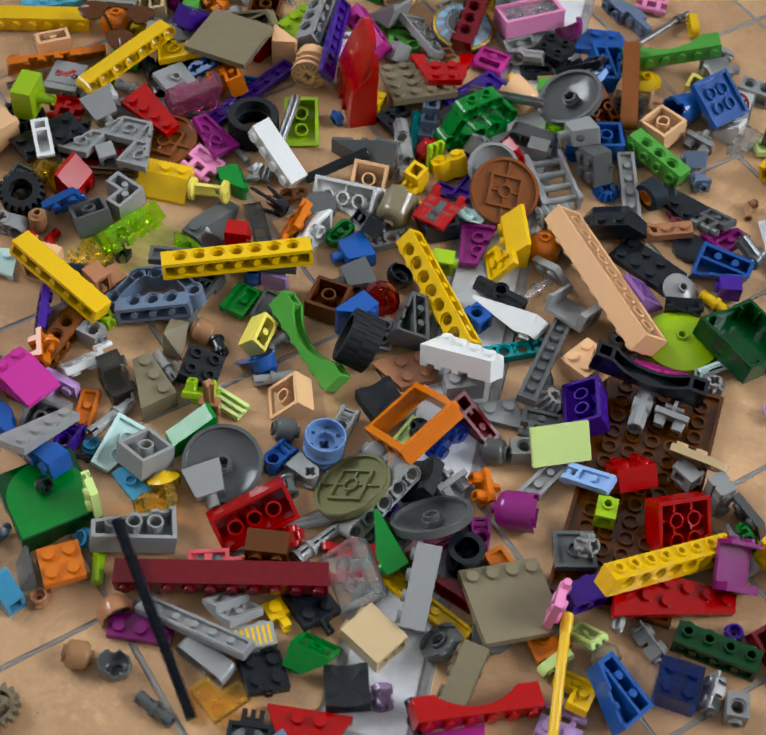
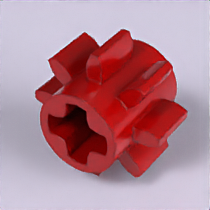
[282,523,305,548]

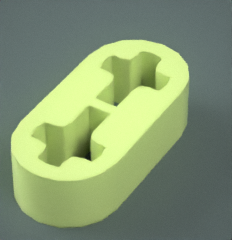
[536,648,575,679]

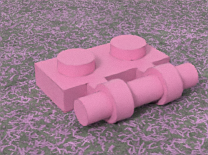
[635,0,669,16]
[180,143,226,184]
[542,578,572,630]

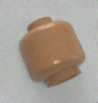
[189,318,219,345]
[61,639,95,670]

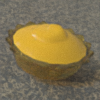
[144,470,183,495]

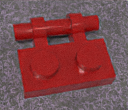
[46,94,85,121]

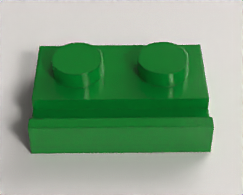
[219,281,262,321]

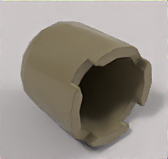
[376,184,419,230]

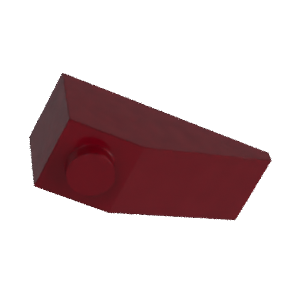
[450,390,501,444]

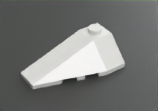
[286,209,333,275]
[472,294,550,341]

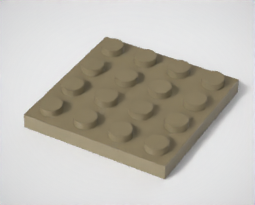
[379,58,458,106]

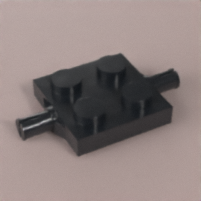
[282,593,341,636]

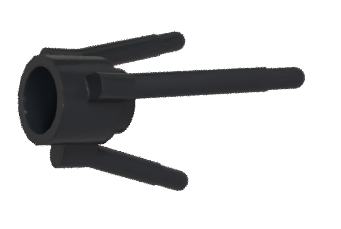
[250,185,290,217]

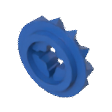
[592,181,620,202]

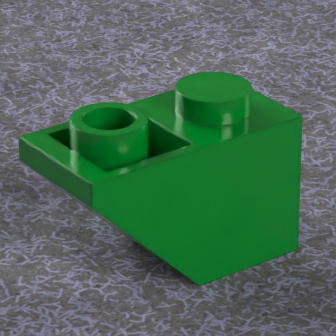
[216,163,249,200]

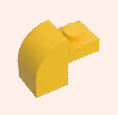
[400,160,429,195]

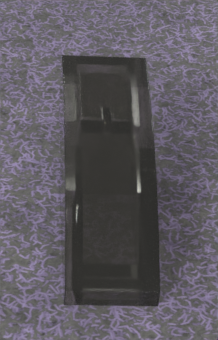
[243,202,272,242]

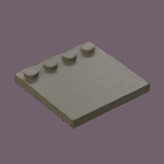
[457,558,560,648]

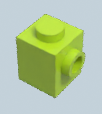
[592,495,619,530]

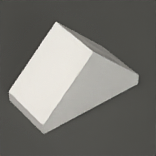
[712,118,748,147]

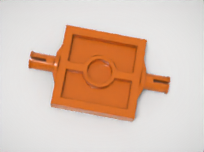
[277,198,313,240]

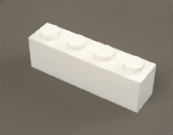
[248,117,308,188]

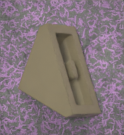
[163,319,190,359]

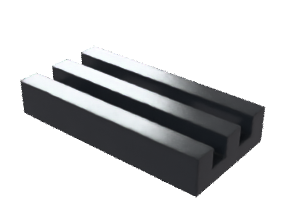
[519,65,554,80]

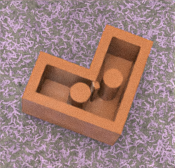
[82,260,128,295]

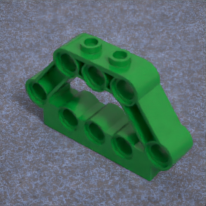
[433,86,518,153]

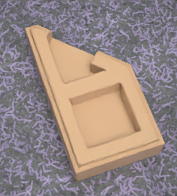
[647,90,663,114]

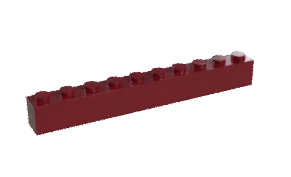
[111,558,330,597]

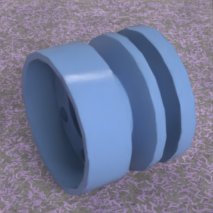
[302,418,347,472]

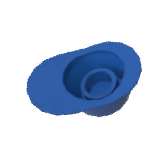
[235,349,278,375]

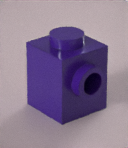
[713,275,743,302]

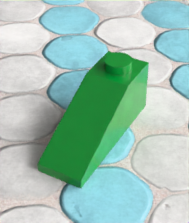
[374,509,412,578]

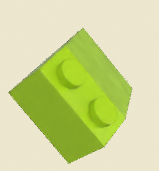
[284,97,319,147]

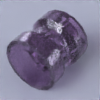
[371,682,394,712]

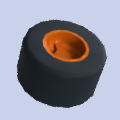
[636,177,668,212]

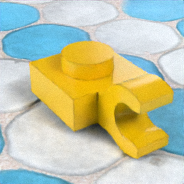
[261,596,292,635]

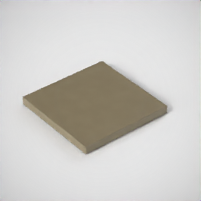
[184,8,274,69]

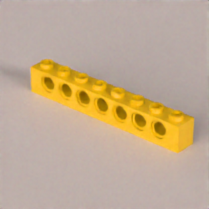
[396,228,482,345]
[160,237,313,280]
[594,532,727,597]

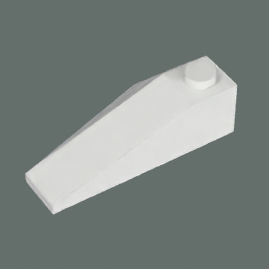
[312,174,386,217]

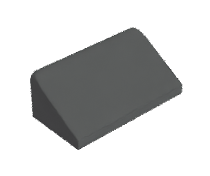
[16,545,38,592]

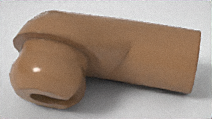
[742,199,759,222]

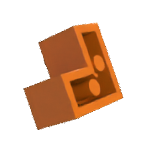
[206,64,249,98]

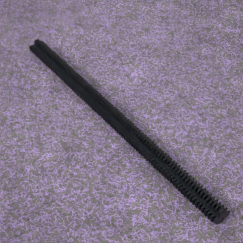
[111,517,198,722]

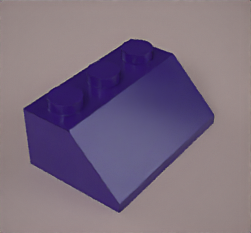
[562,374,610,437]

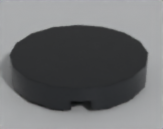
[672,234,705,264]

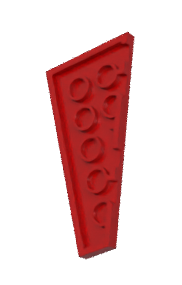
[610,559,736,619]

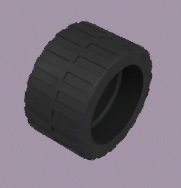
[227,96,279,152]
[332,308,387,373]

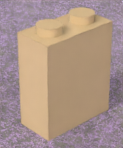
[340,602,408,673]

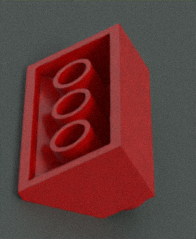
[206,476,301,553]

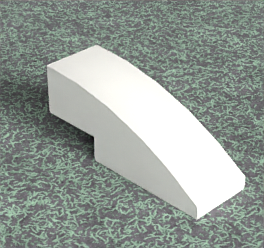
[30,117,55,159]

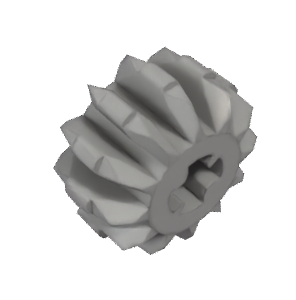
[535,384,563,414]

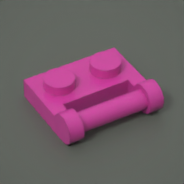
[470,45,511,78]

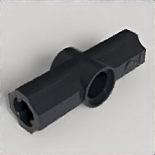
[140,56,167,97]
[472,275,528,310]

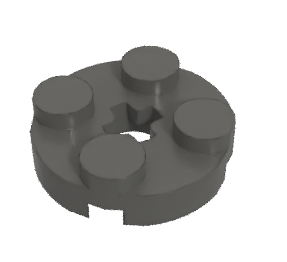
[420,622,463,662]

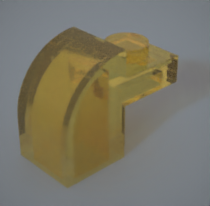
[133,483,178,514]

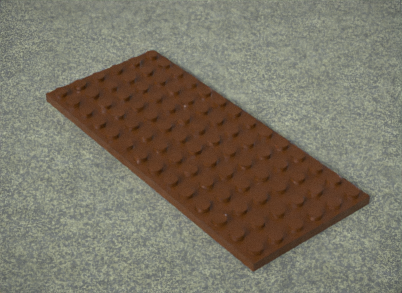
[547,376,724,630]

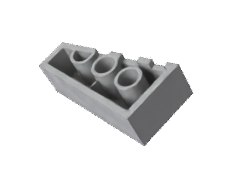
[89,505,177,554]

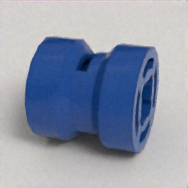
[244,271,261,287]

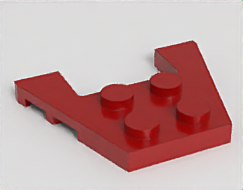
[411,53,474,86]

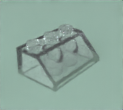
[321,536,388,614]

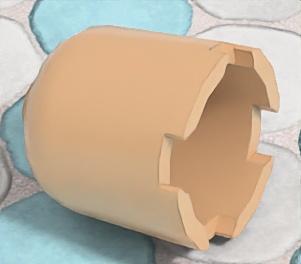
[499,73,539,116]

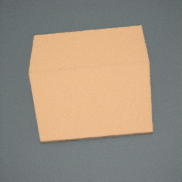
[272,24,298,66]
[350,158,389,189]

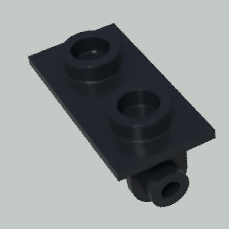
[664,296,704,317]

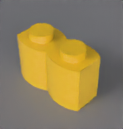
[430,149,468,183]

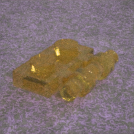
[67,236,115,267]

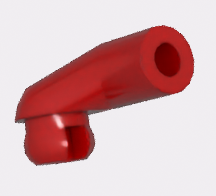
[44,228,61,245]

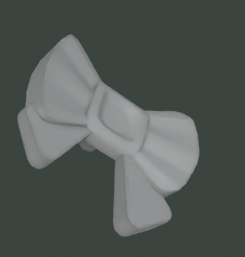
[243,162,265,182]

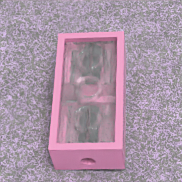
[493,0,566,39]

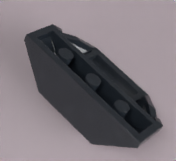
[583,206,647,240]

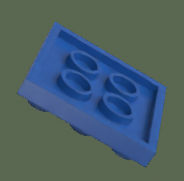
[689,68,750,130]

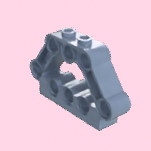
[105,265,207,324]

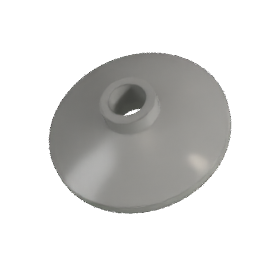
[662,273,696,298]

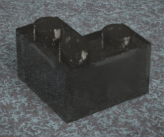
[95,349,137,406]

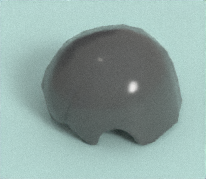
[96,649,132,682]

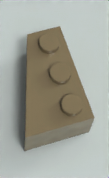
[132,352,178,422]

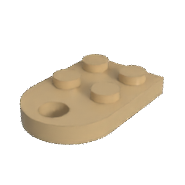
[668,441,729,474]

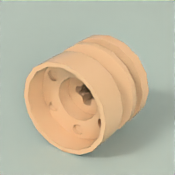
[291,43,325,89]

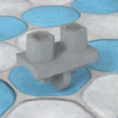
[683,129,715,155]
[653,400,690,435]
[434,468,471,496]

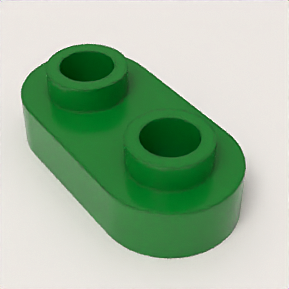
[326,219,355,247]

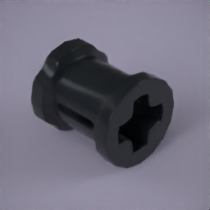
[208,334,229,357]

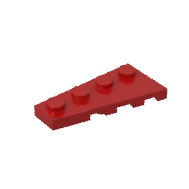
[120,83,180,138]

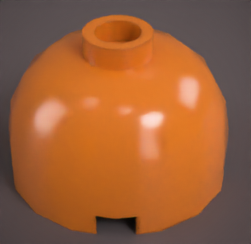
[101,7,133,36]
[529,231,561,265]

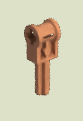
[198,379,222,423]

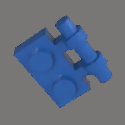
[41,187,87,215]

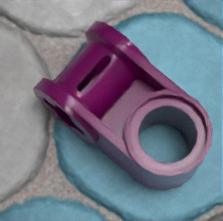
[468,515,491,553]

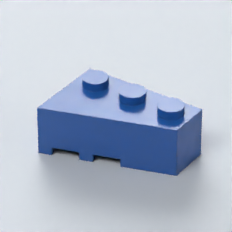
[587,45,622,93]
[586,651,654,735]

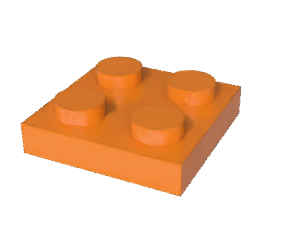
[36,539,88,590]

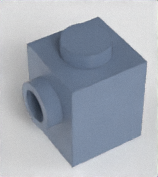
[680,150,707,171]

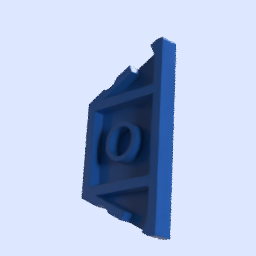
[574,28,625,54]

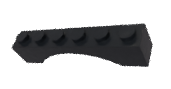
[588,340,710,409]

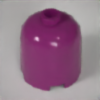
[491,490,540,534]

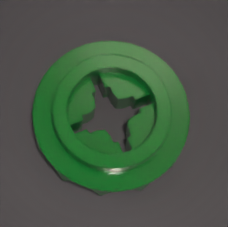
[736,522,758,553]

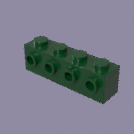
[669,619,764,683]

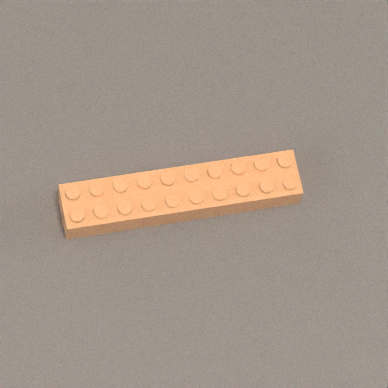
[544,204,667,357]

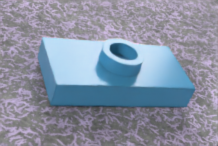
[111,466,151,504]

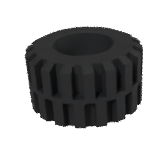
[0,169,46,216]

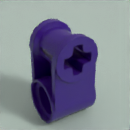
[53,423,88,452]

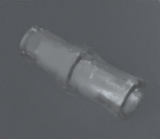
[520,276,553,303]

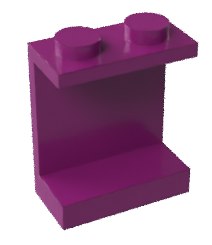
[712,535,764,596]

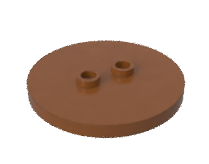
[149,115,199,164]
[469,157,539,225]

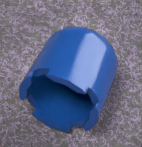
[662,91,703,125]

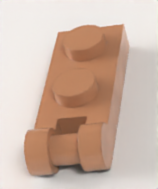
[644,220,694,242]

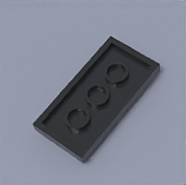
[9,111,87,164]
[609,239,687,298]

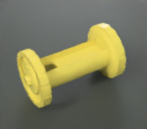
[187,177,231,204]

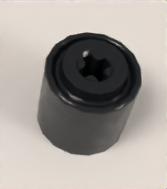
[445,531,486,579]

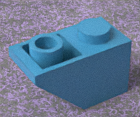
[0,567,27,617]

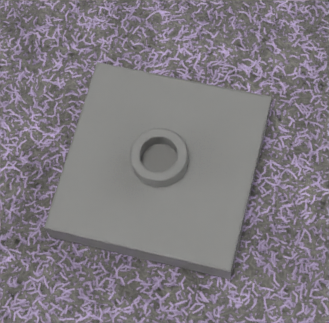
[152,61,199,99]

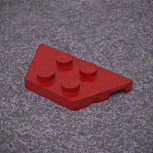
[267,703,353,735]

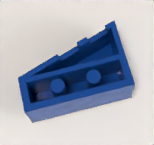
[688,241,755,283]

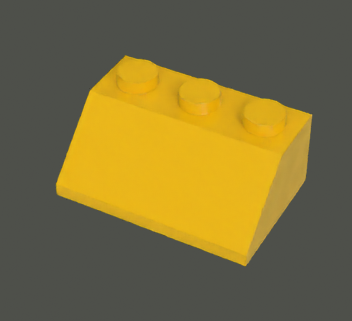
[136,158,195,206]
[497,204,532,269]

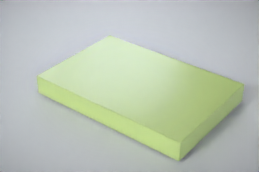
[529,420,592,468]

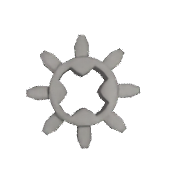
[704,374,726,396]
[574,532,600,558]

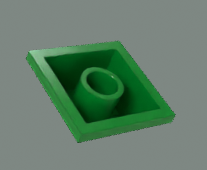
[282,631,343,674]

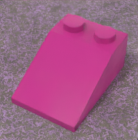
[0,346,61,409]

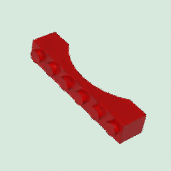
[407,681,546,734]

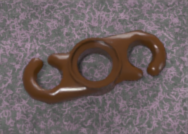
[266,187,309,207]

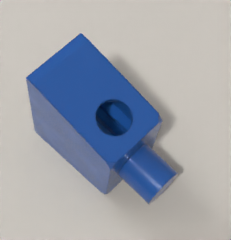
[330,230,376,267]

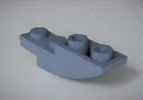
[601,0,652,38]

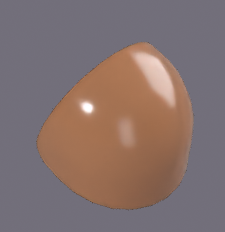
[97,594,135,627]

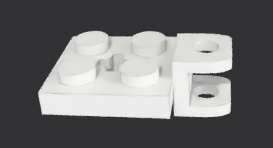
[56,340,119,378]

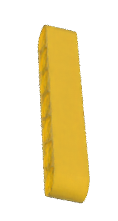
[76,20,175,94]

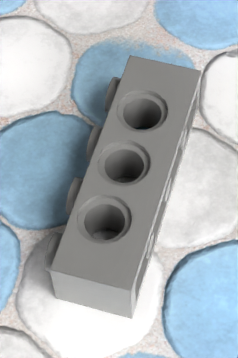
[295,0,335,47]

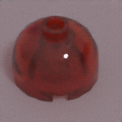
[365,280,400,318]

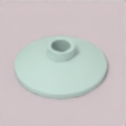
[457,207,484,224]

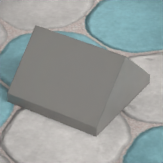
[370,0,413,28]

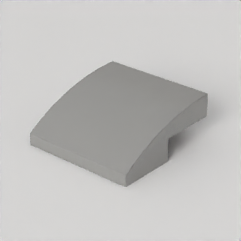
[494,31,536,55]
[202,593,264,629]

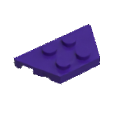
[34,282,53,334]

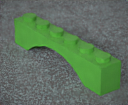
[621,32,722,70]
[269,290,351,393]

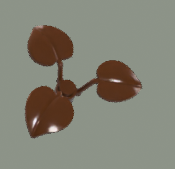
[78,0,155,50]

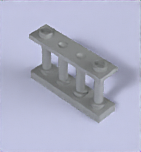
[523,149,584,210]

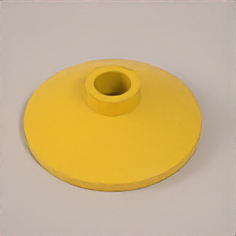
[639,70,662,93]

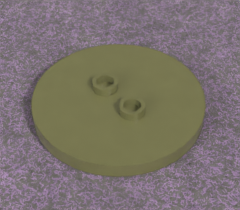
[314,453,391,521]

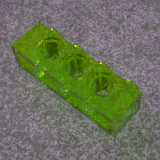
[94,200,166,255]

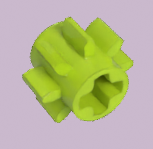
[97,309,117,331]

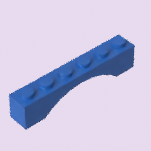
[0,400,74,480]

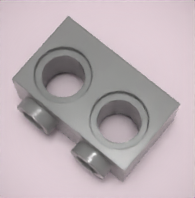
[739,75,766,110]

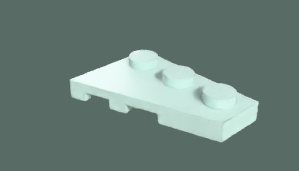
[89,412,146,473]

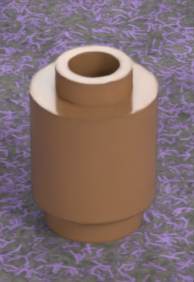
[28,208,49,234]

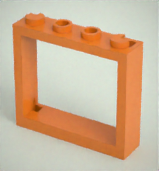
[364,382,464,466]

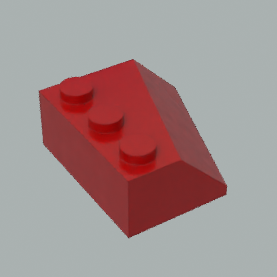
[645,491,711,551]

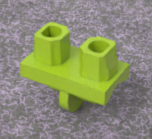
[181,377,221,409]

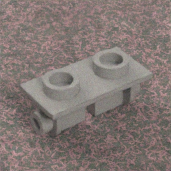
[630,619,669,665]
[696,670,727,718]

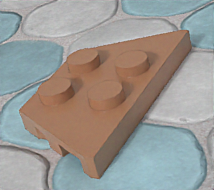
[372,350,439,392]

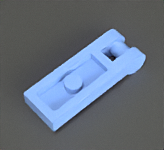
[559,462,618,496]

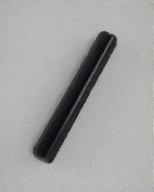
[305,147,369,183]

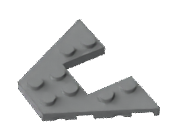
[57,115,154,173]

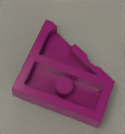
[700,228,750,252]

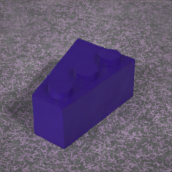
[171,3,210,33]

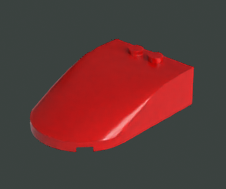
[337,17,379,128]

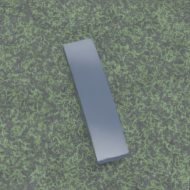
[417,100,441,141]

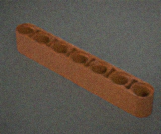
[620,41,641,130]

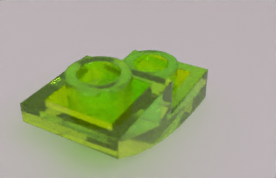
[173,231,202,248]

